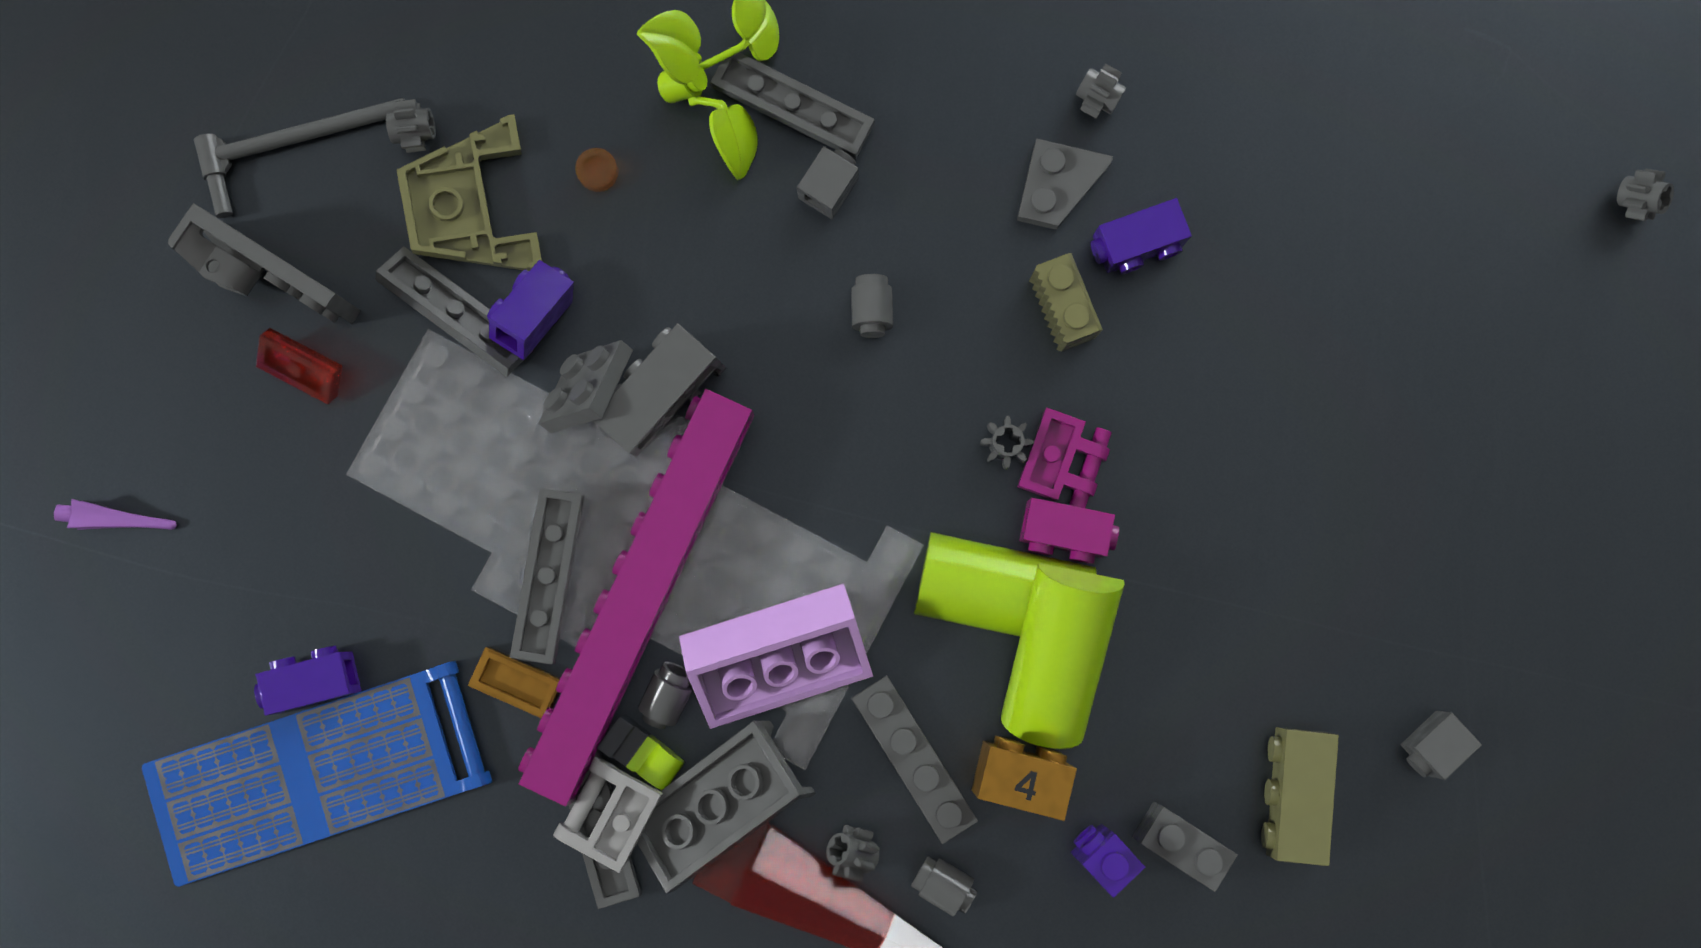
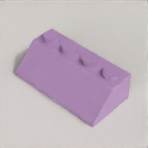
[679,583,873,729]

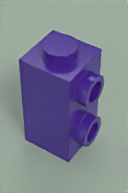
[1091,198,1192,274]
[487,260,574,360]
[254,646,362,716]
[1070,823,1146,898]

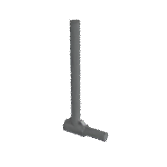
[194,97,405,218]

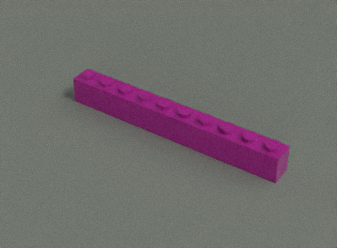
[518,388,755,807]

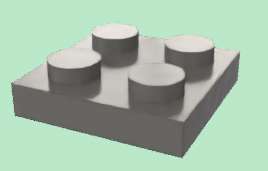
[538,340,633,433]

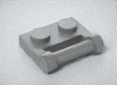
[553,757,663,873]

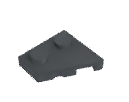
[1017,138,1113,230]

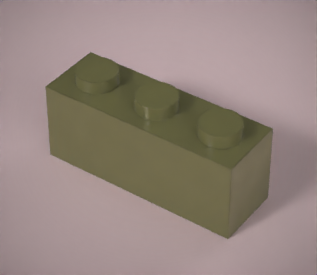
[1261,727,1339,866]

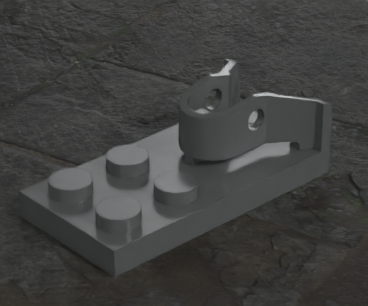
[168,203,361,324]
[637,721,816,893]

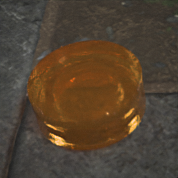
[575,148,618,192]

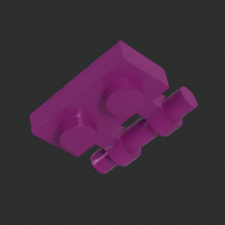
[1017,407,1112,508]

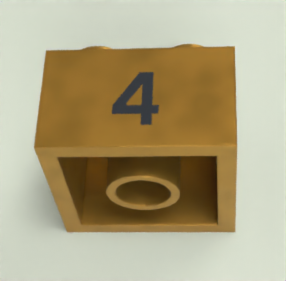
[971,736,1077,821]

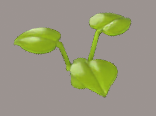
[636,0,779,180]

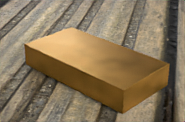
[468,647,560,718]

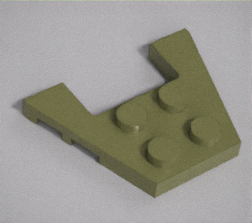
[397,114,542,271]

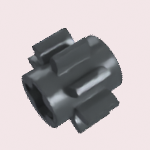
[1075,63,1127,119]
[386,99,436,153]
[1617,168,1674,221]
[980,416,1034,470]
[826,825,880,882]

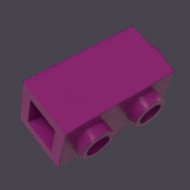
[1019,498,1119,564]

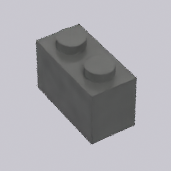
[1132,802,1238,892]

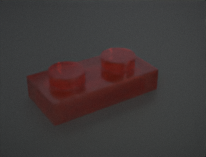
[256,328,343,404]

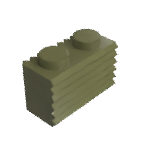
[1029,253,1103,352]

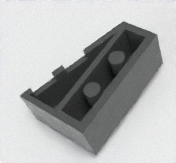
[593,323,727,457]

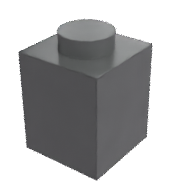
[797,146,859,220]
[1400,710,1482,780]

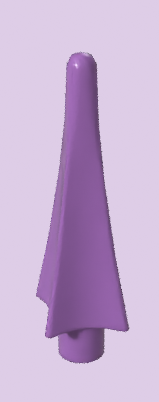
[54,499,177,530]

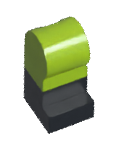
[597,714,685,790]

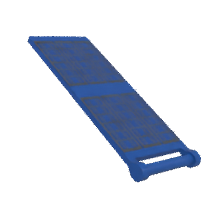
[142,660,493,887]

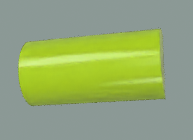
[914,532,1097,637]
[1001,563,1124,749]

